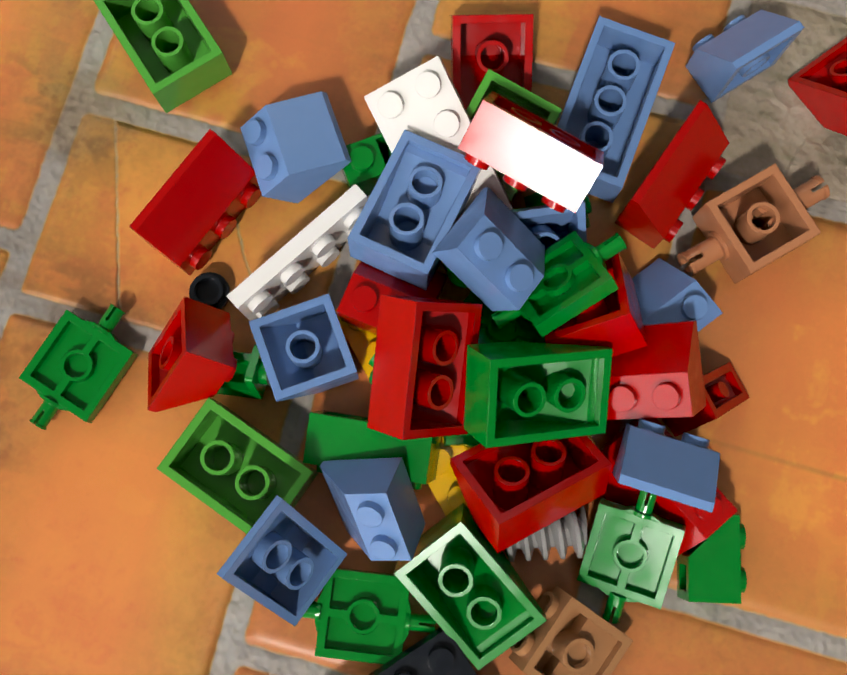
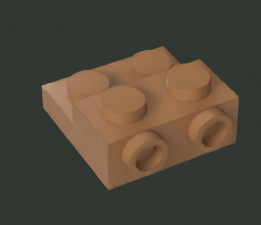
[509,586,633,675]

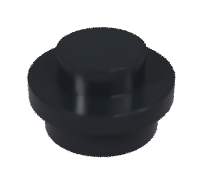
[189,272,230,309]

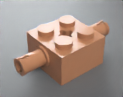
[677,163,830,284]

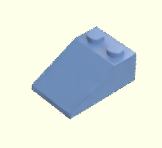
[347,130,481,291]
[217,495,347,626]

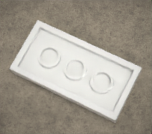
[364,56,514,216]
[226,184,368,321]

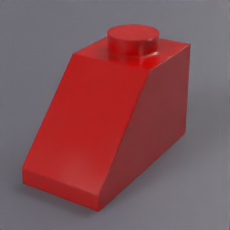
[662,362,750,437]

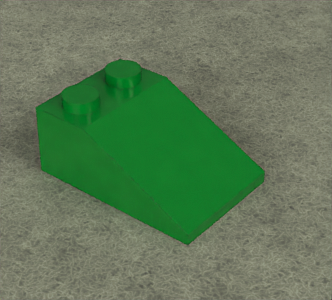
[464,341,613,448]
[393,503,547,671]

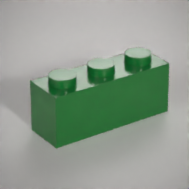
[303,410,441,490]

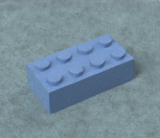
[557,16,675,203]

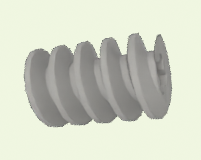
[505,506,587,562]

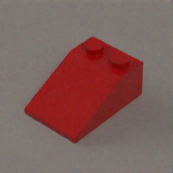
[451,14,534,109]

